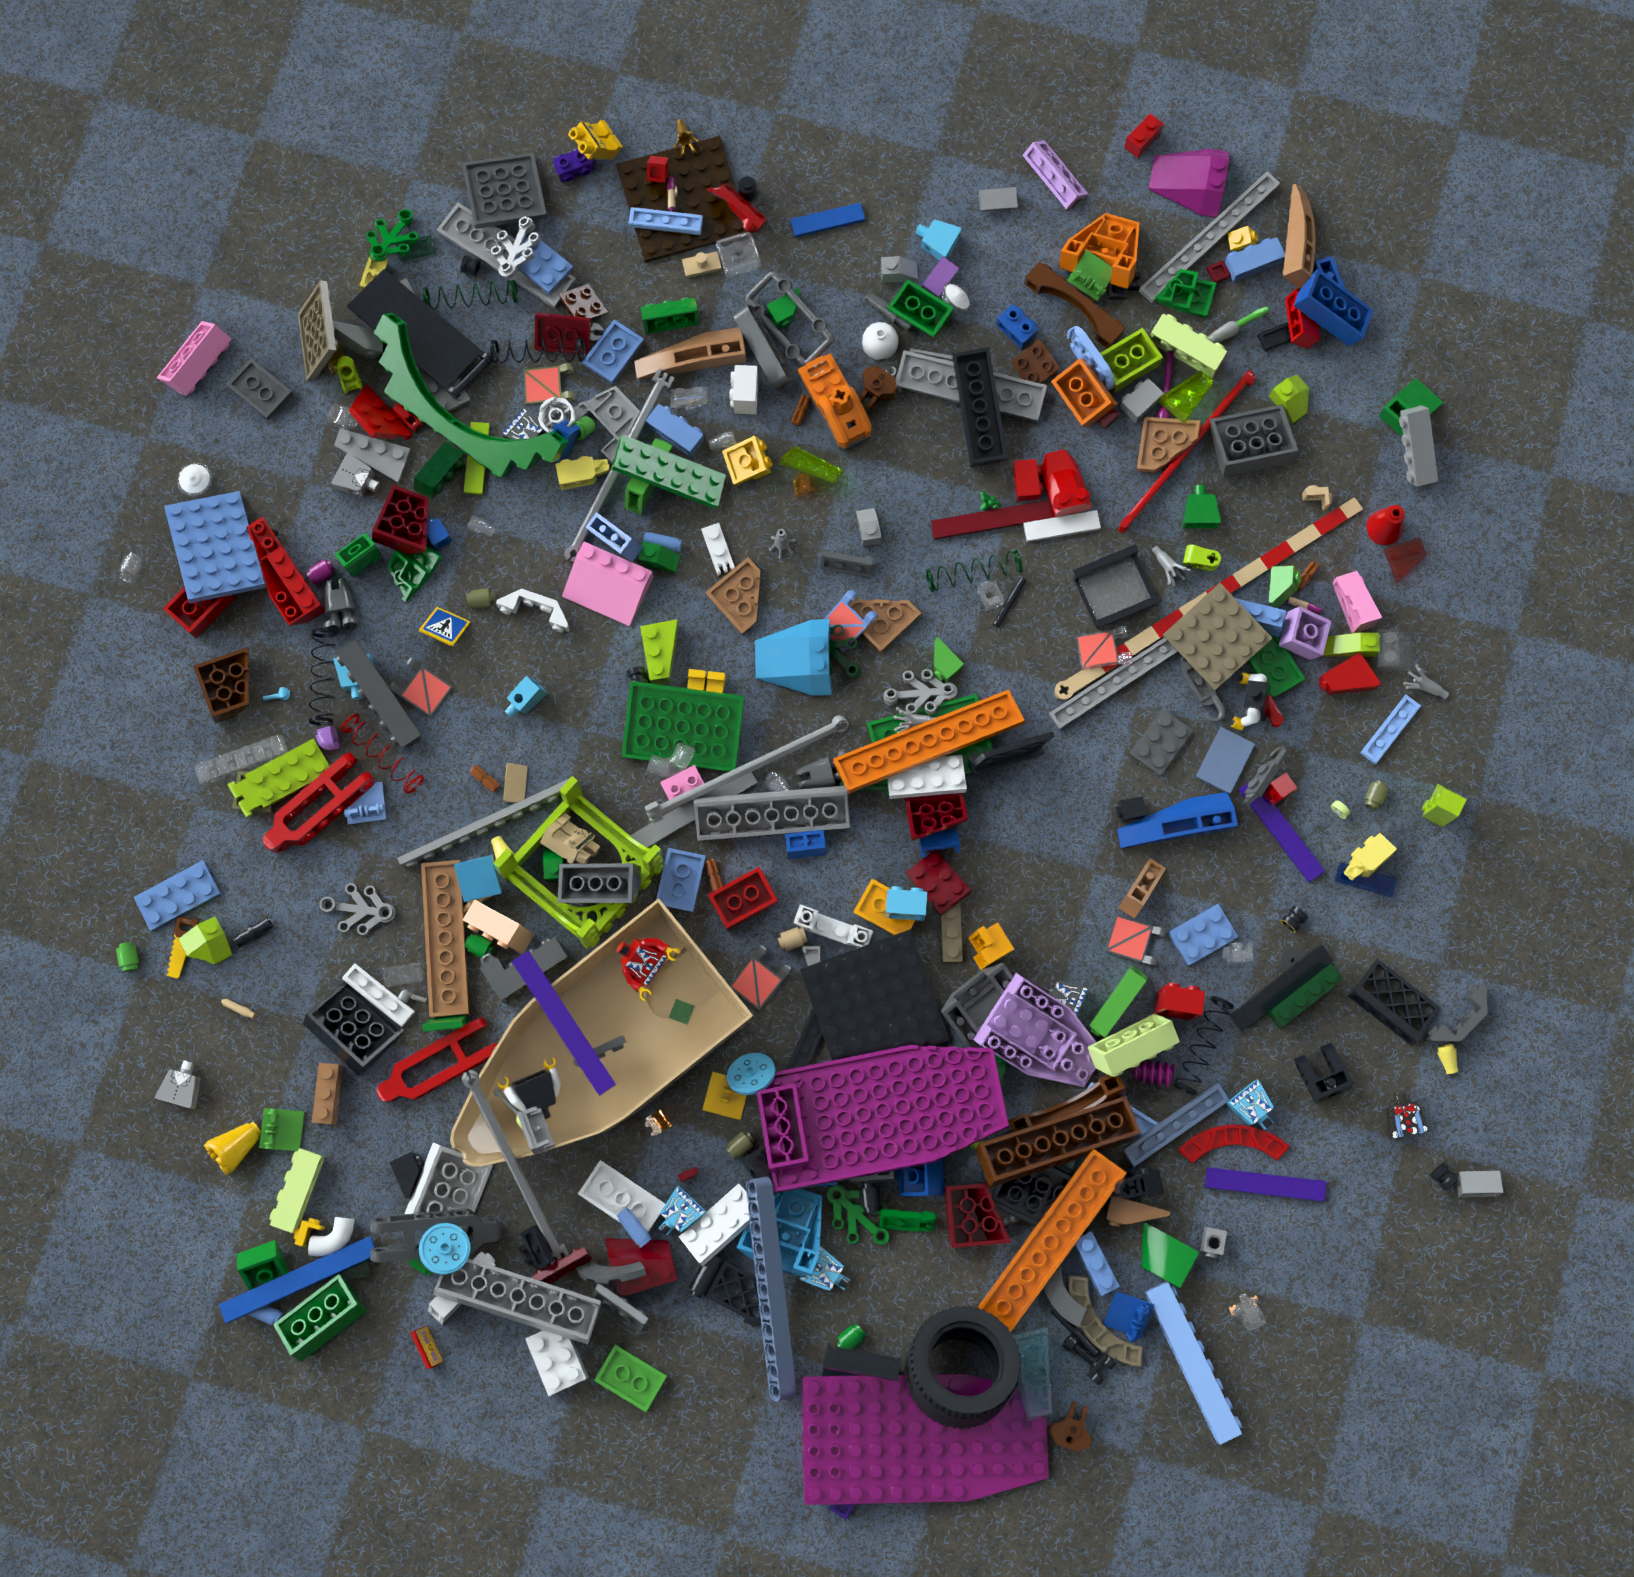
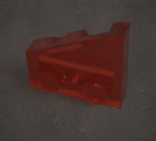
[1384,538,1427,583]

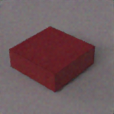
[1206,260,1231,284]
[678,1167,699,1182]

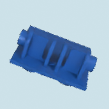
[1103,1291,1155,1342]

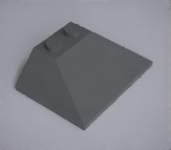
[941,963,1013,1048]

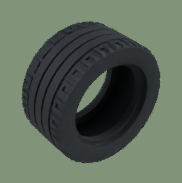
[904,1306,1021,1429]

